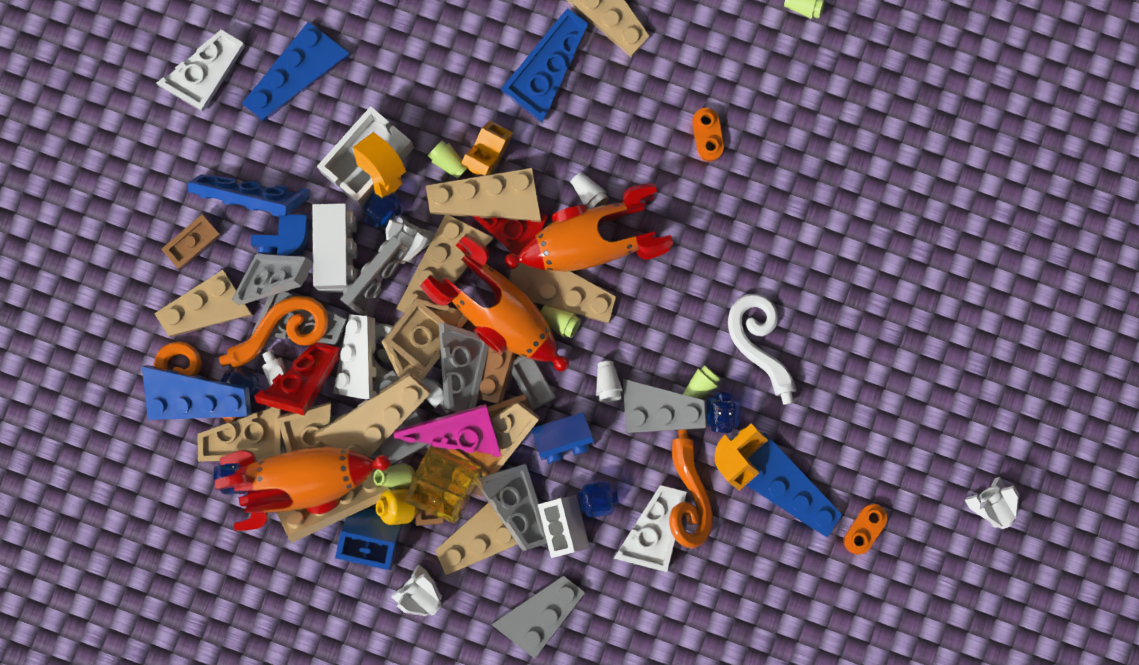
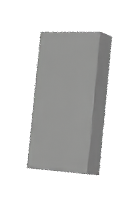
[511,356,556,411]

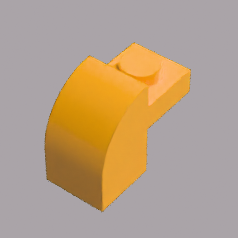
[462,120,513,176]
[353,132,406,200]
[714,423,768,491]

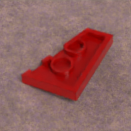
[472,213,548,255]
[254,342,341,416]

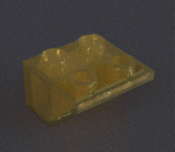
[404,444,481,524]

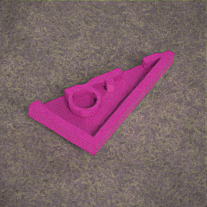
[393,404,501,457]

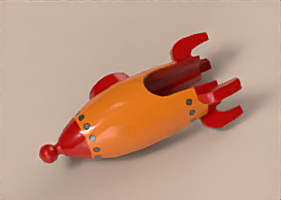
[504,183,673,272]
[420,233,569,372]
[215,447,390,531]

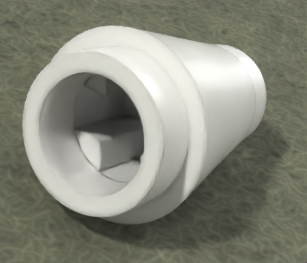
[571,172,609,209]
[596,361,623,403]

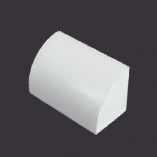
[538,495,590,558]

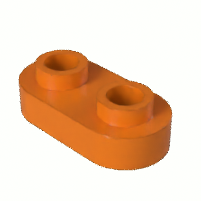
[692,108,724,162]
[843,504,887,555]

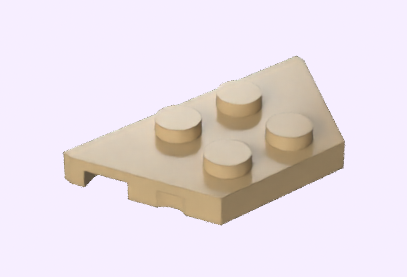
[382,299,468,382]

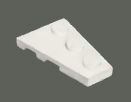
[156,30,245,112]
[333,314,377,400]
[614,485,687,572]

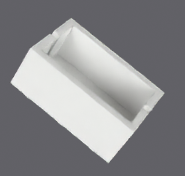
[317,106,414,207]
[312,204,358,293]

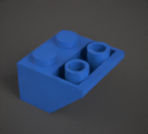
[532,412,594,464]
[335,508,403,570]

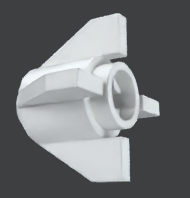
[386,216,435,264]
[965,477,1019,529]
[391,565,442,616]

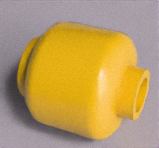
[376,489,419,525]

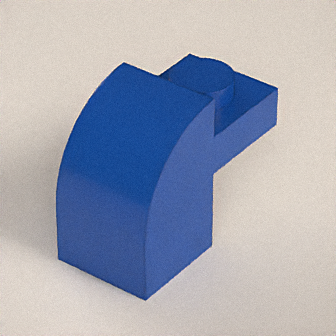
[251,214,310,256]

